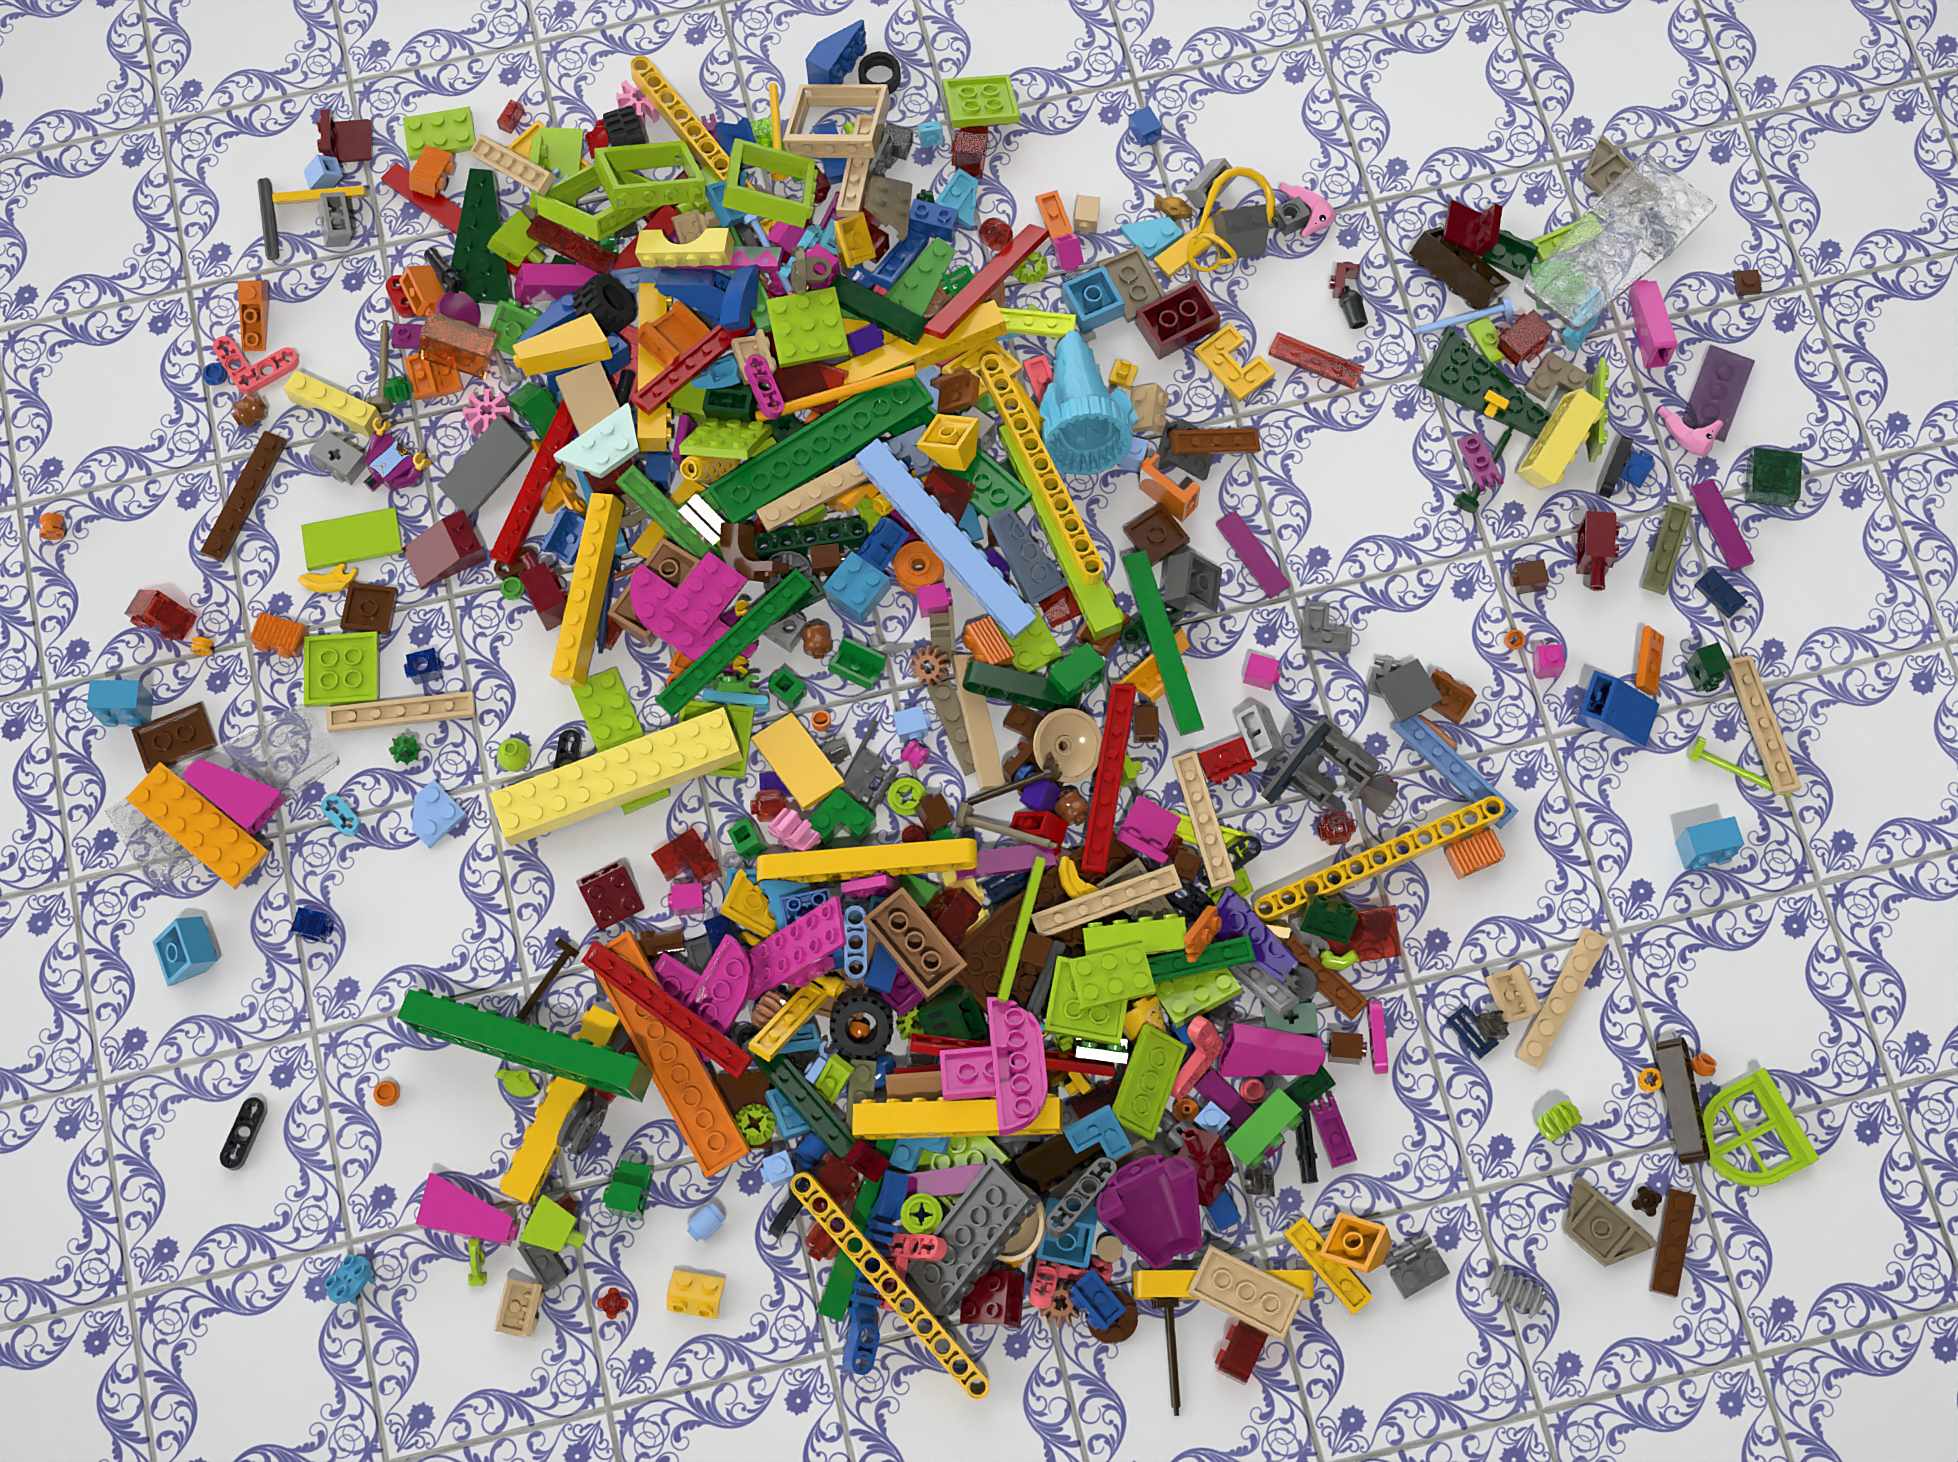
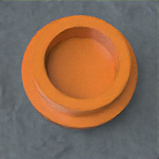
[1691,1053,1717,1077]
[373,1081,400,1107]

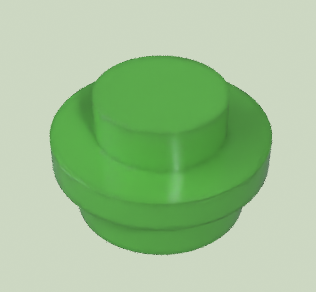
[500,577,525,601]

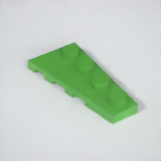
[883,237,956,317]

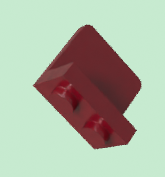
[317,109,372,163]

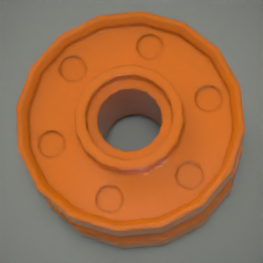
[893,541,945,595]

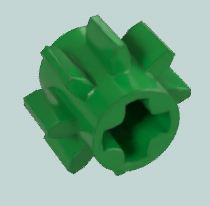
[383,376,414,403]
[389,733,421,765]

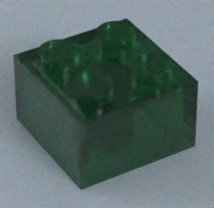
[1745,447,1802,508]

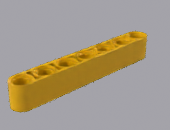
[1133,1270,1315,1300]

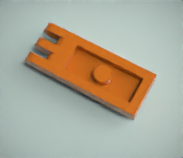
[1036,190,1074,245]
[1635,626,1664,696]
[1184,905,1222,962]

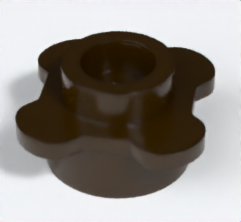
[1632,1186,1662,1217]

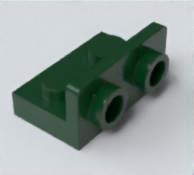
[1482,229,1539,280]
[1299,894,1358,945]

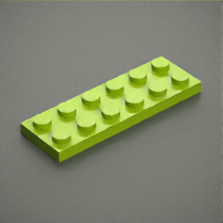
[570,667,670,815]

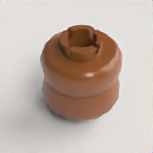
[231,394,267,428]
[801,622,833,659]
[1054,790,1090,826]

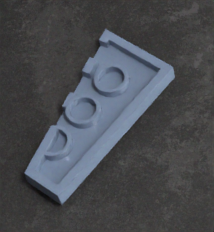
[987,508,1068,606]

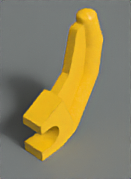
[298,563,359,594]
[1058,856,1100,900]

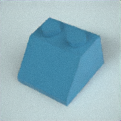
[153,916,218,986]

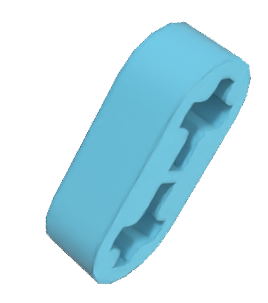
[321,795,361,837]

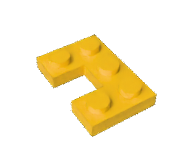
[1194,323,1276,402]
[941,339,1023,400]

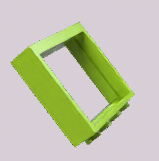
[722,138,818,228]
[594,140,705,210]
[536,163,662,241]

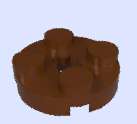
[1086,1290,1138,1344]

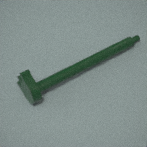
[1453,427,1513,513]

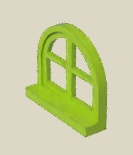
[1702,1067,1820,1187]

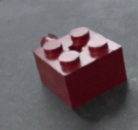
[1576,511,1620,591]
[518,552,568,631]
[1176,1127,1234,1208]

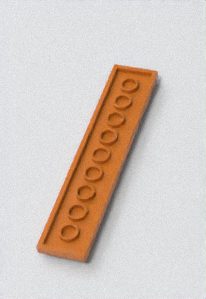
[595,930,752,1178]

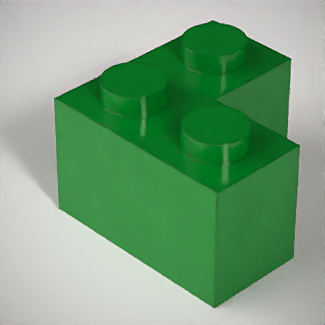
[507,382,559,441]
[1049,642,1106,701]
[808,787,877,847]
[602,1160,654,1221]

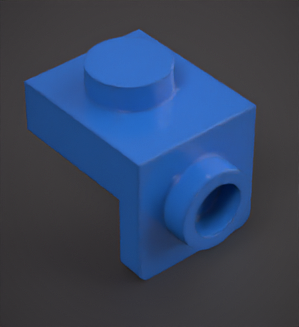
[1619,450,1656,488]

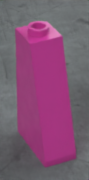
[514,263,609,305]
[1629,280,1678,369]
[182,758,287,836]
[1217,1023,1326,1077]
[415,1173,519,1247]

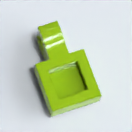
[1206,868,1254,906]

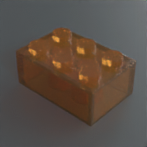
[418,311,497,380]

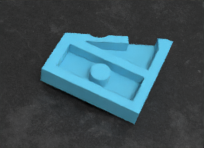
[934,168,978,230]
[1120,217,1183,261]
[779,225,820,278]

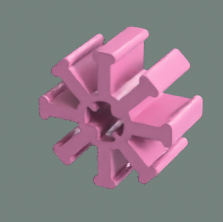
[616,80,660,127]
[463,389,514,438]
[768,808,821,853]

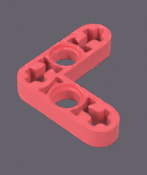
[213,336,300,395]
[1170,1015,1223,1101]
[875,1233,947,1312]
[1029,1258,1113,1309]

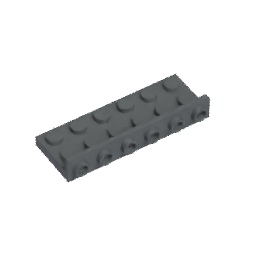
[905,1159,1041,1317]

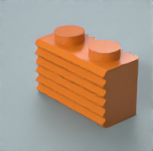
[409,145,455,198]
[249,612,309,659]
[962,616,1015,668]
[1445,828,1506,880]

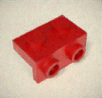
[1197,735,1257,784]

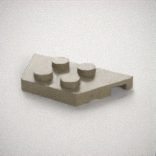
[1582,135,1663,210]
[864,175,913,242]
[1563,1176,1658,1267]

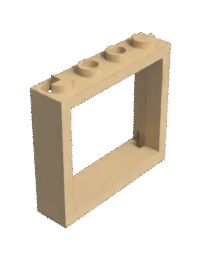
[783,84,891,158]

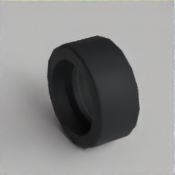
[858,51,901,95]

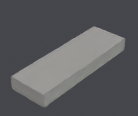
[1228,962,1299,1016]

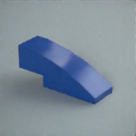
[812,121,846,185]
[719,264,759,332]
[863,940,898,994]

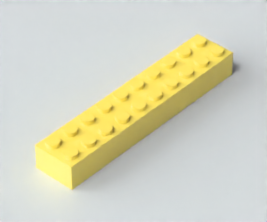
[490,707,743,846]

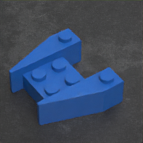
[516,291,630,394]

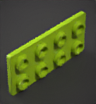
[529,127,584,210]
[1586,357,1609,462]

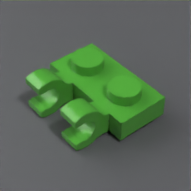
[708,672,759,694]

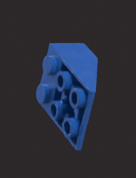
[805,19,867,84]
[654,269,731,320]
[1574,670,1660,748]
[779,888,844,971]

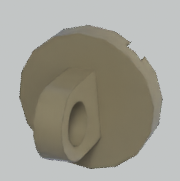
[791,246,832,294]

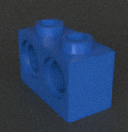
[908,199,959,243]
[856,516,910,572]

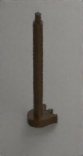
[964,756,1063,806]
[516,938,580,1021]
[1152,1299,1181,1416]

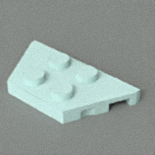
[554,403,640,478]

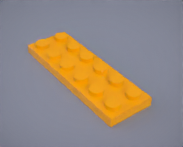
[126,762,270,890]

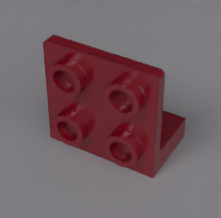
[1443,200,1503,257]
[576,859,645,930]
[960,1271,1025,1329]

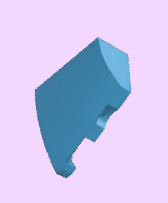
[705,171,749,228]
[691,353,741,389]
[759,880,811,931]

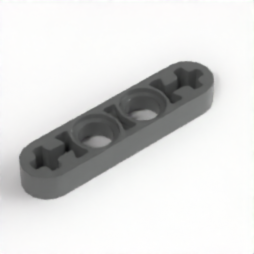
[1045,1157,1117,1238]

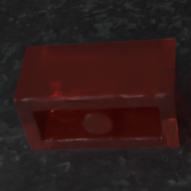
[497,99,525,134]
[596,617,624,651]

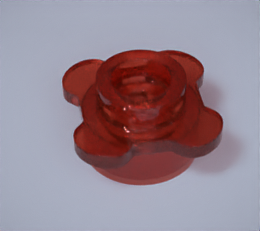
[597,1287,629,1320]

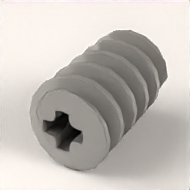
[1489,1264,1549,1319]

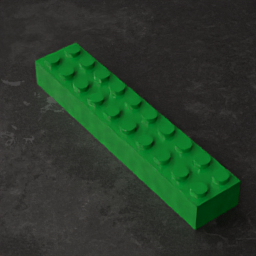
[397,988,653,1103]

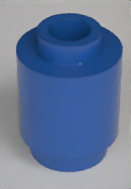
[793,1132,828,1170]

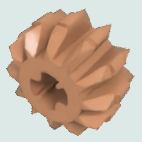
[909,645,951,687]
[751,990,789,1031]
[1040,1281,1082,1328]

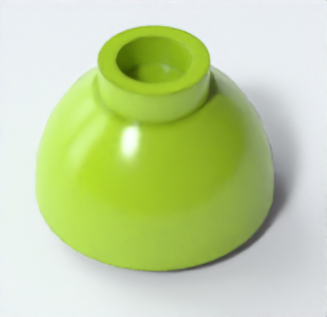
[497,738,531,771]

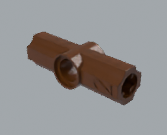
[607,929,685,961]

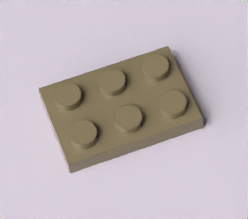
[1097,246,1166,323]

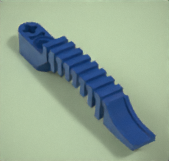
[842,1170,909,1375]

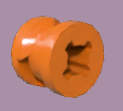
[39,513,64,540]

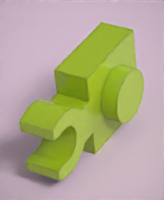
[1051,1033,1074,1052]

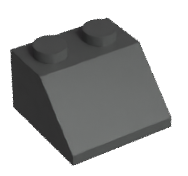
[1212,204,1269,259]
[1163,551,1222,614]

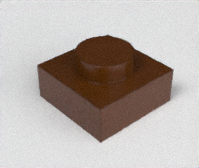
[1733,269,1762,296]

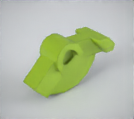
[495,1069,539,1097]
[468,1238,487,1287]

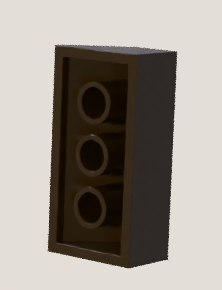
[1409,226,1511,310]
[1015,1131,1107,1195]

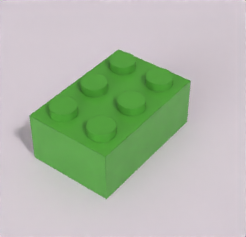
[1224,1088,1303,1170]

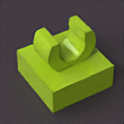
[1120,755,1144,789]

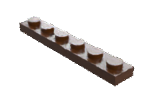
[200,431,287,563]

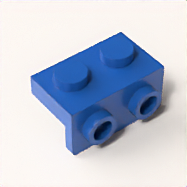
[540,509,586,565]
[1068,1269,1126,1331]

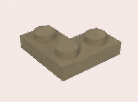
[1525,352,1591,402]

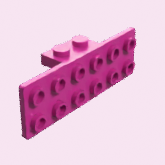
[746,896,847,1001]

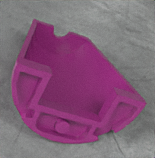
[1097,1154,1203,1270]

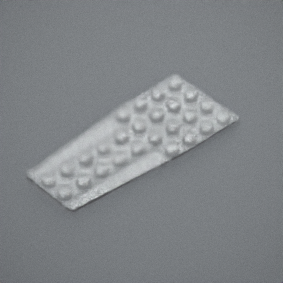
[1524,151,1718,331]
[104,704,340,892]

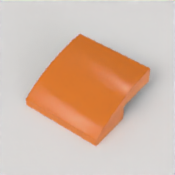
[404,346,464,400]

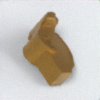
[1154,193,1193,221]

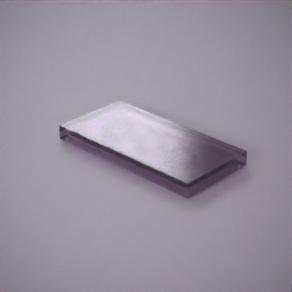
[1681,344,1755,442]

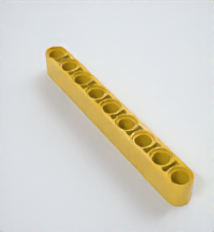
[757,838,978,884]

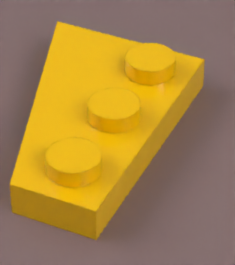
[719,868,779,939]

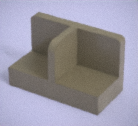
[929,606,956,661]

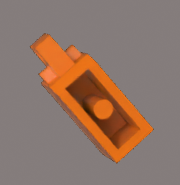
[399,265,446,327]

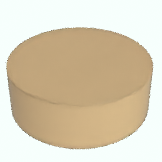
[1097,1236,1123,1263]

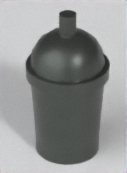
[1340,286,1368,329]

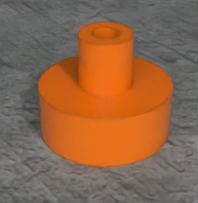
[1173,1099,1199,1124]

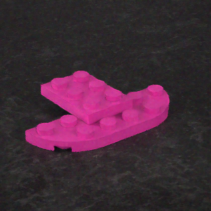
[630,551,757,666]
[653,934,752,1064]
[939,997,1048,1136]

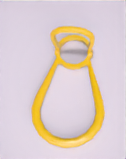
[1186,167,1276,272]

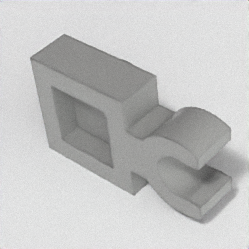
[1289,916,1330,958]

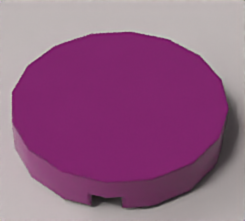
[435,291,480,337]

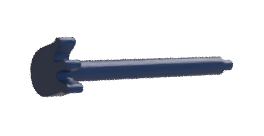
[597,555,621,654]

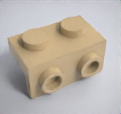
[671,209,710,244]
[731,329,776,385]
[1131,384,1169,436]
[1485,964,1542,1025]
[493,1278,544,1338]

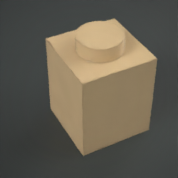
[1074,195,1101,234]

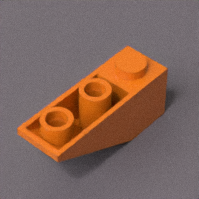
[237,281,269,351]

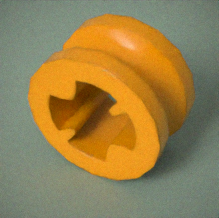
[190,637,214,656]
[1637,1068,1663,1093]

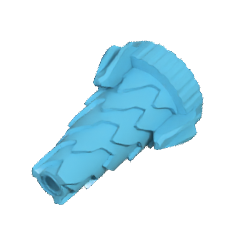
[1039,331,1138,475]

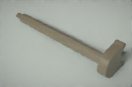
[367,320,391,413]
[956,802,1058,848]

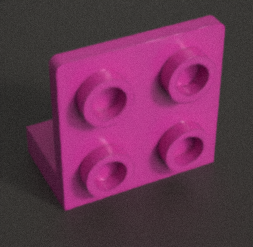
[1115,795,1181,864]
[841,843,900,900]

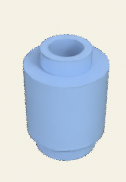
[687,1203,726,1242]

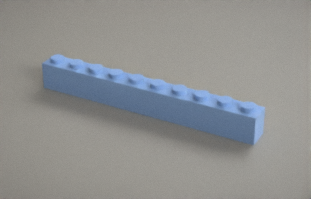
[855,438,1036,641]

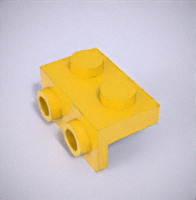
[667,1269,725,1319]

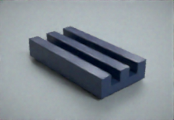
[982,871,1031,906]
[1445,1004,1499,1060]

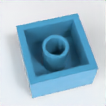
[1062,266,1125,334]
[822,551,891,624]
[87,680,153,727]
[1675,816,1744,871]
[1036,1197,1098,1269]

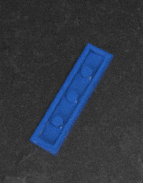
[869,229,930,290]

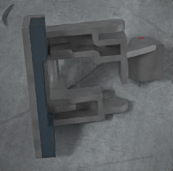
[1261,717,1398,817]

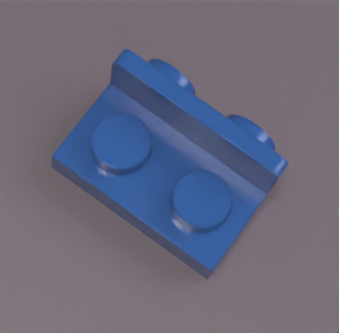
[714,117,757,168]

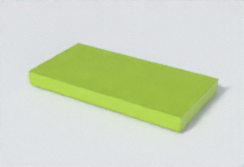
[301,507,403,571]
[1112,1024,1187,1141]

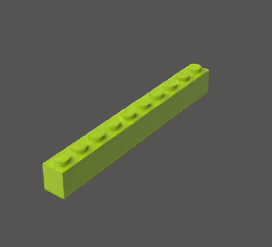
[999,425,1124,641]

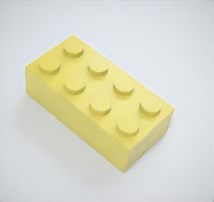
[1516,388,1604,489]

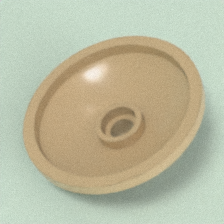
[1033,708,1102,783]
[995,1183,1046,1262]

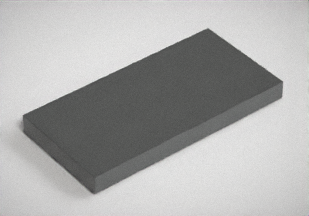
[437,415,533,518]

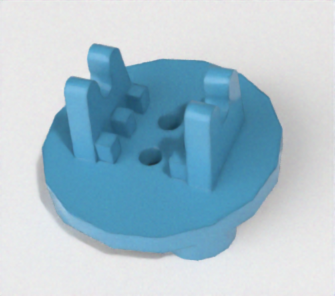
[324,1254,376,1305]

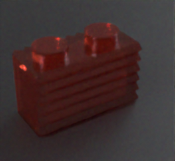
[1214,1321,1268,1386]

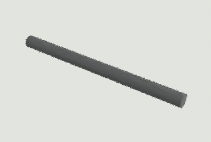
[843,720,878,780]

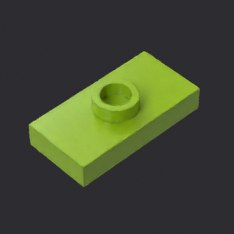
[1467,316,1511,364]

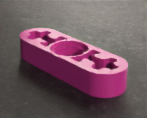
[744,355,784,419]
[1367,1001,1388,1074]

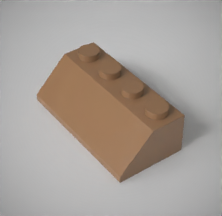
[607,538,701,648]
[863,887,967,1002]
[885,1071,989,1102]

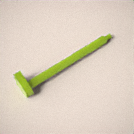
[1688,736,1792,797]

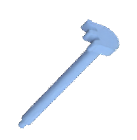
[743,214,795,295]
[1412,297,1513,334]

